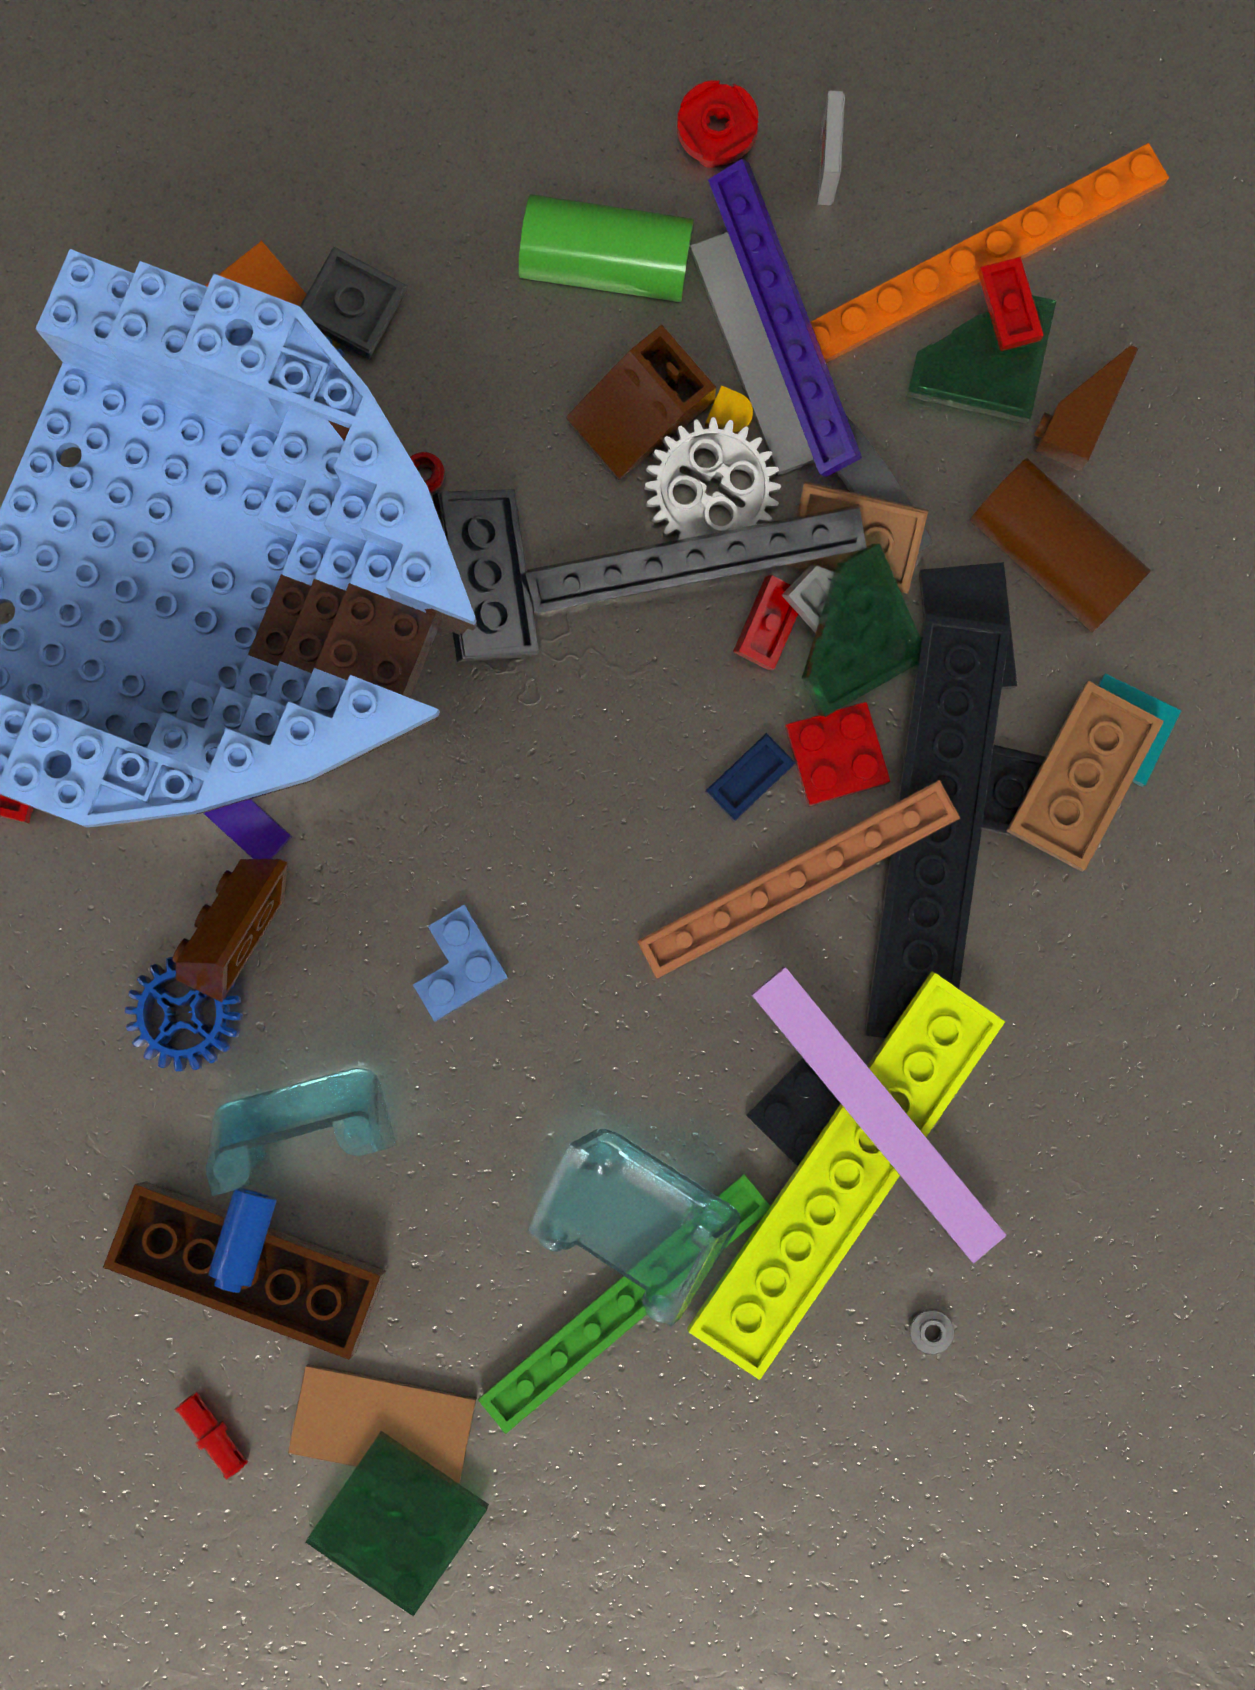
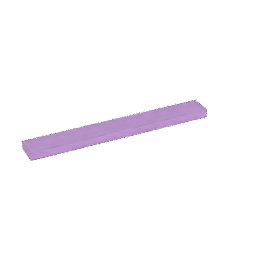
[751,966,1007,1264]

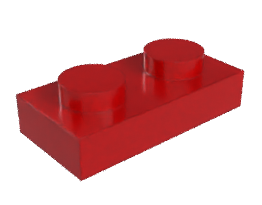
[978,257,1044,351]
[733,575,798,670]

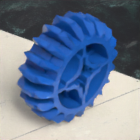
[125,957,243,1072]

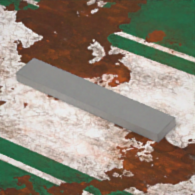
[690,232,815,476]

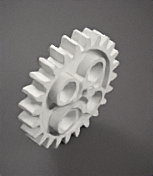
[644,417,781,540]

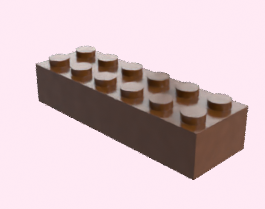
[103,1181,386,1360]

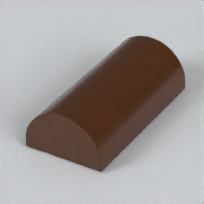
[970,458,1151,632]

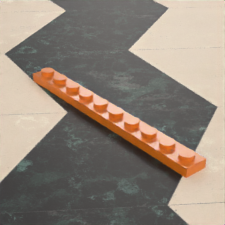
[811,143,1169,364]

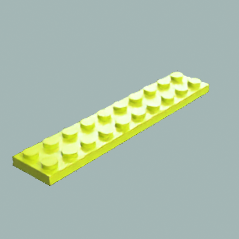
[687,971,1005,1380]

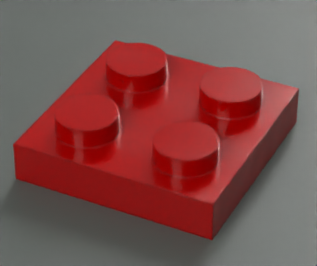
[785,702,891,807]

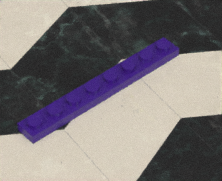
[708,159,862,477]

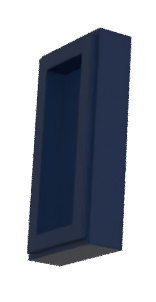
[705,733,795,822]

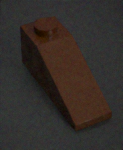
[1034,345,1139,471]

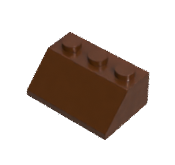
[173,859,288,1002]

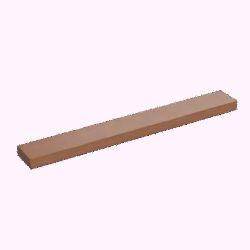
[637,780,960,979]

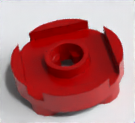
[677,80,758,168]

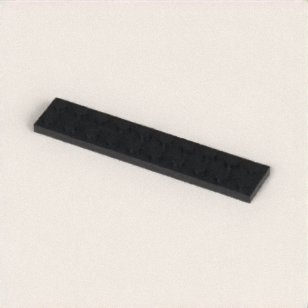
[864,614,1010,1038]

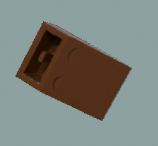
[566,324,716,480]

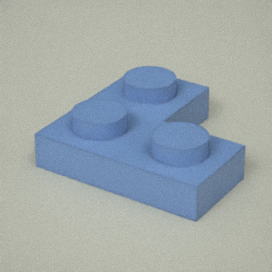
[413,905,508,1022]

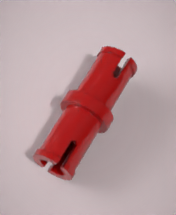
[174,1392,249,1480]

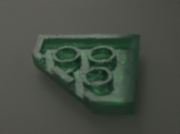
[906,295,1057,424]
[802,544,921,717]

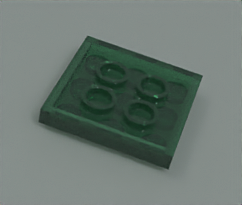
[305,1431,489,1616]

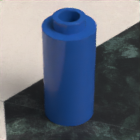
[208,1187,277,1293]

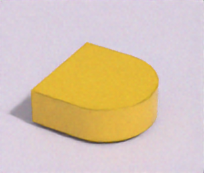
[705,385,753,434]

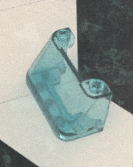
[206,1068,396,1196]
[527,1128,741,1326]

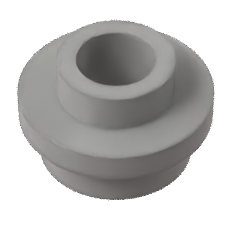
[910,1310,954,1355]

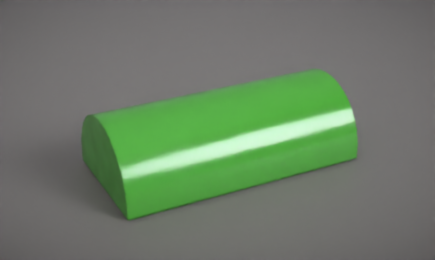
[519,194,694,302]

